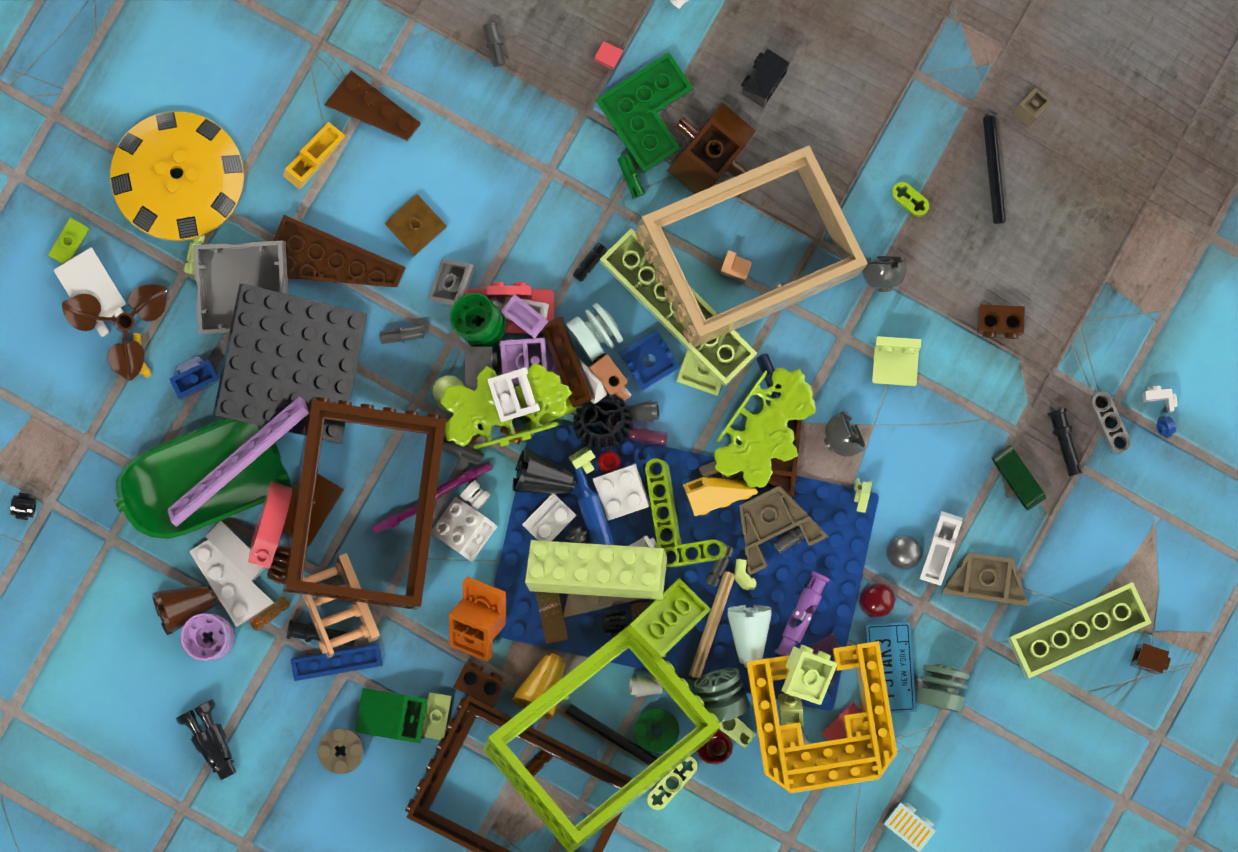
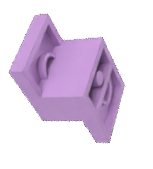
[500,338,563,386]

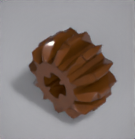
[267,546,288,584]

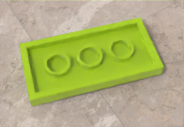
[626,578,711,661]

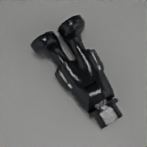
[176,699,236,780]

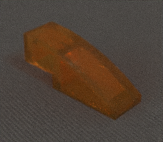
[535,592,569,644]

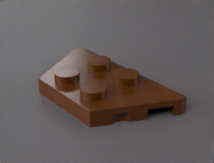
[767,419,802,498]

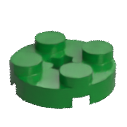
[635,708,679,753]

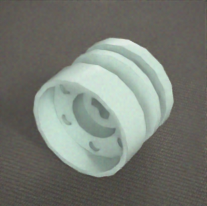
[566,303,623,362]

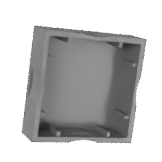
[193,241,288,334]

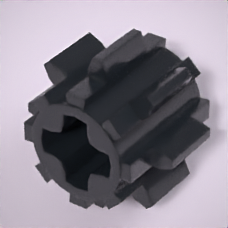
[10,492,36,520]
[603,609,627,637]

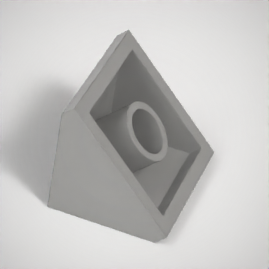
[428,258,475,308]

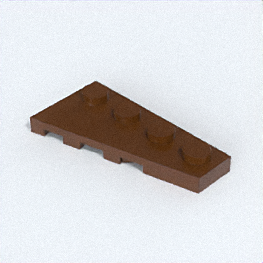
[324,70,421,141]

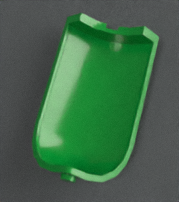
[114,418,293,539]

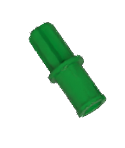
[617,154,646,199]

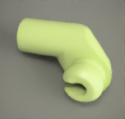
[734,559,757,590]

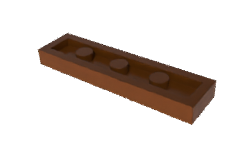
[542,317,595,408]

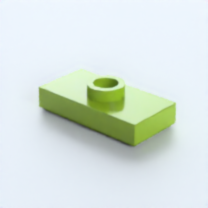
[48,218,90,264]

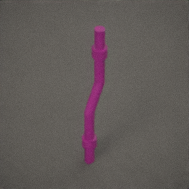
[371,462,492,534]

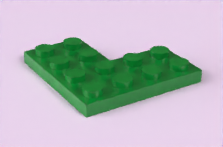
[595,52,693,173]

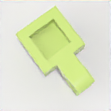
[854,478,872,513]

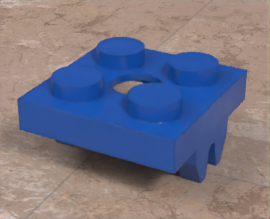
[619,329,680,391]

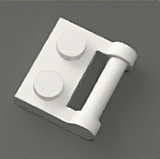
[487,367,540,422]

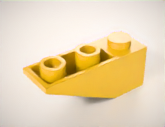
[683,477,758,516]

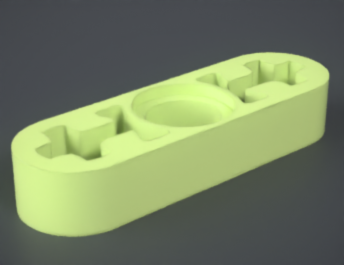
[647,756,698,810]

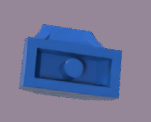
[169,356,220,399]

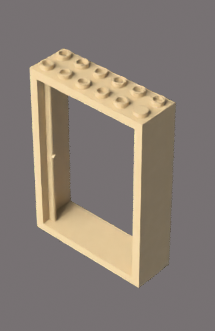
[635,146,868,348]

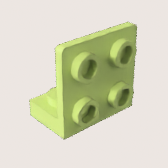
[872,336,921,386]

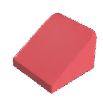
[594,41,623,71]

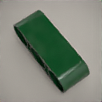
[991,445,1046,511]

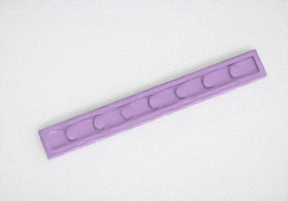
[167,396,309,527]

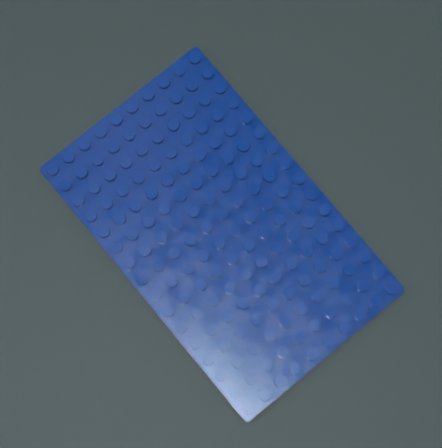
[494,421,879,711]

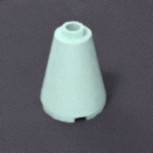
[727,605,772,668]

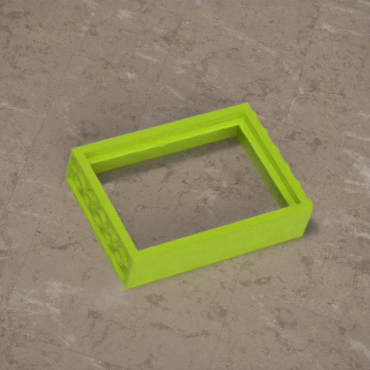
[482,628,721,852]

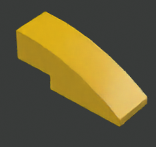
[283,122,345,190]

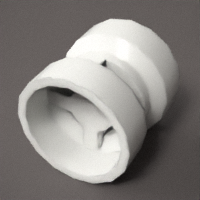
[460,480,491,511]

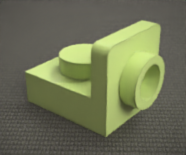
[778,693,804,726]

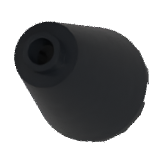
[512,448,576,494]

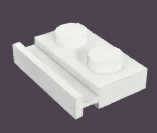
[522,494,577,541]

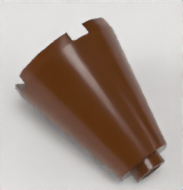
[152,585,217,635]

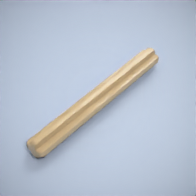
[689,571,735,679]

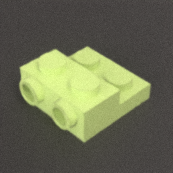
[781,644,838,705]

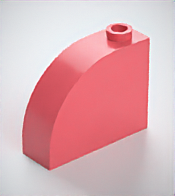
[248,481,292,569]

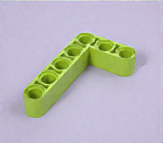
[645,459,727,567]

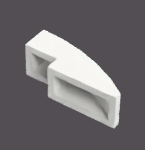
[920,511,962,586]
[205,521,266,582]

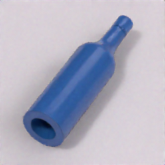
[574,467,614,545]

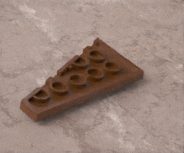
[273,215,406,288]

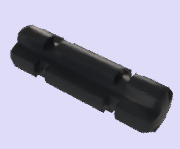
[573,243,607,282]

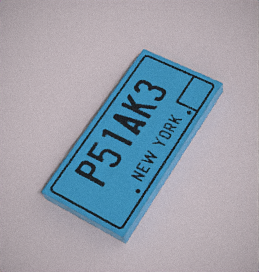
[865,622,916,713]

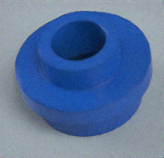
[1156,416,1176,438]

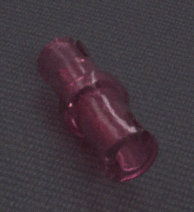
[625,427,668,447]

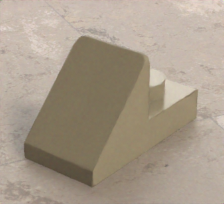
[1014,88,1052,127]

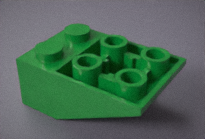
[355,688,429,744]

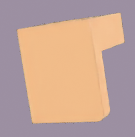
[720,250,752,283]

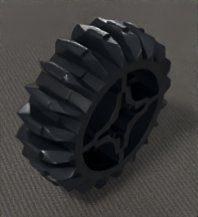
[573,393,633,452]

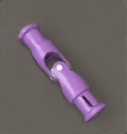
[774,571,830,656]

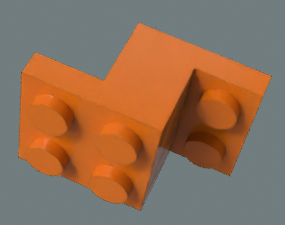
[449,576,506,662]

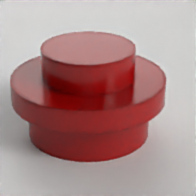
[598,451,620,473]

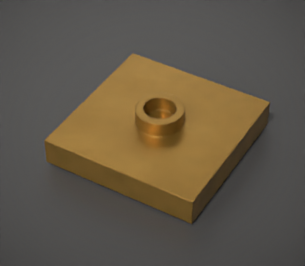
[385,194,447,256]

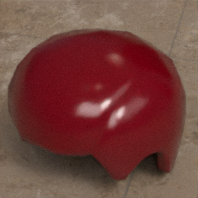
[859,584,896,617]
[697,731,733,765]

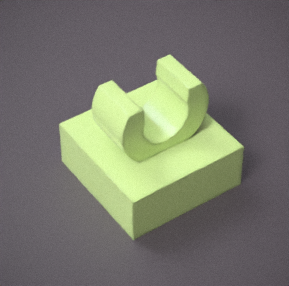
[568,446,595,474]

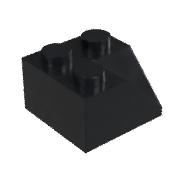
[741,48,790,108]

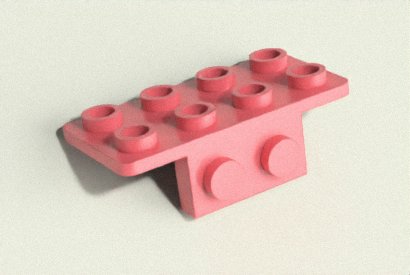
[465,282,554,334]

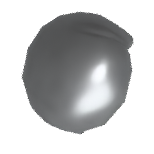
[886,536,922,570]

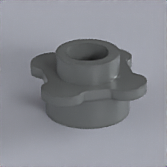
[565,526,587,543]

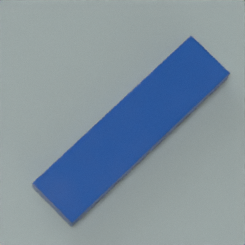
[291,644,383,681]

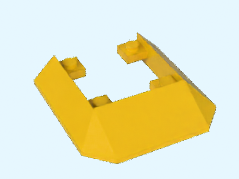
[746,641,897,793]

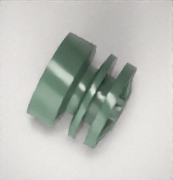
[916,664,970,712]
[694,668,750,722]

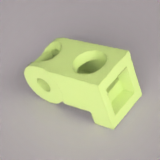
[719,717,756,749]

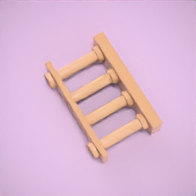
[302,553,380,658]

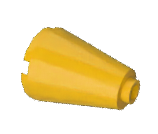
[512,653,565,718]

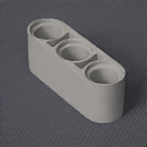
[1089,392,1131,454]

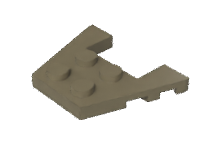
[739,486,828,575]

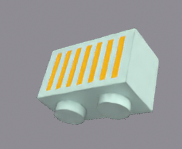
[882,802,936,852]

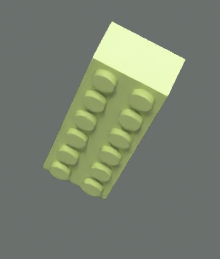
[525,540,667,600]
[1007,582,1152,679]

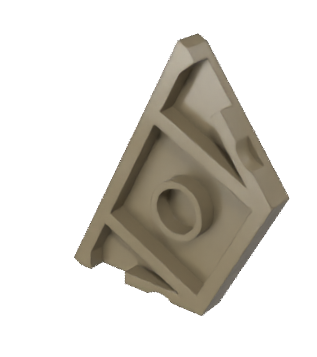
[942,552,1028,606]
[564,594,641,618]

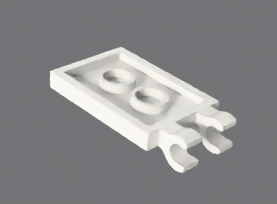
[54,247,127,337]

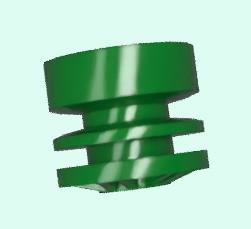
[450,293,507,347]

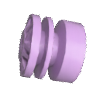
[181,613,235,661]

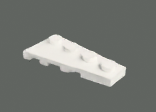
[189,540,275,627]

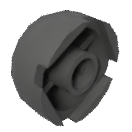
[863,256,907,292]
[824,411,865,457]

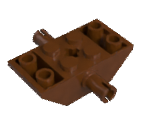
[666,103,756,194]

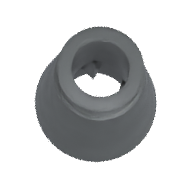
[628,400,659,422]

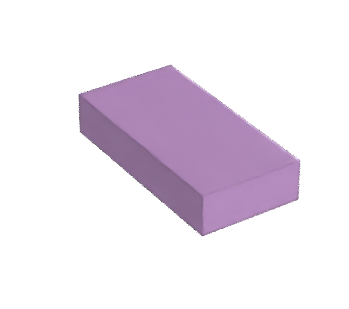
[501,294,549,339]

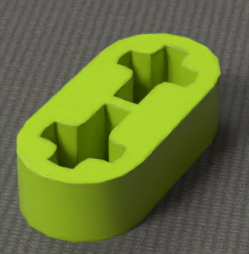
[891,182,929,217]

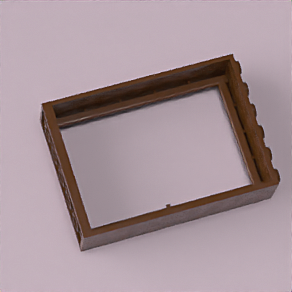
[282,397,446,610]
[405,695,633,852]

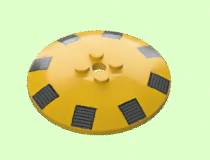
[110,111,244,241]

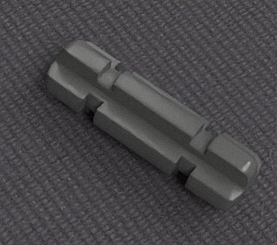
[706,544,734,587]

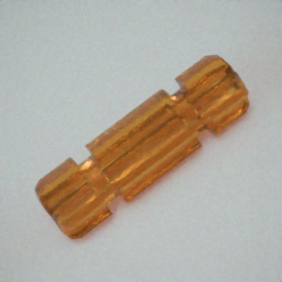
[250,597,290,631]

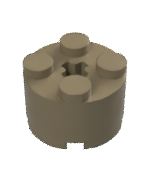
[317,729,365,774]

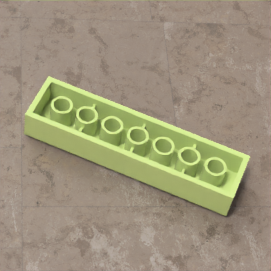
[600,228,757,387]

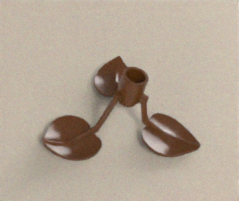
[62,284,167,381]

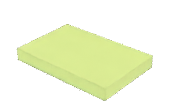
[676,333,740,396]

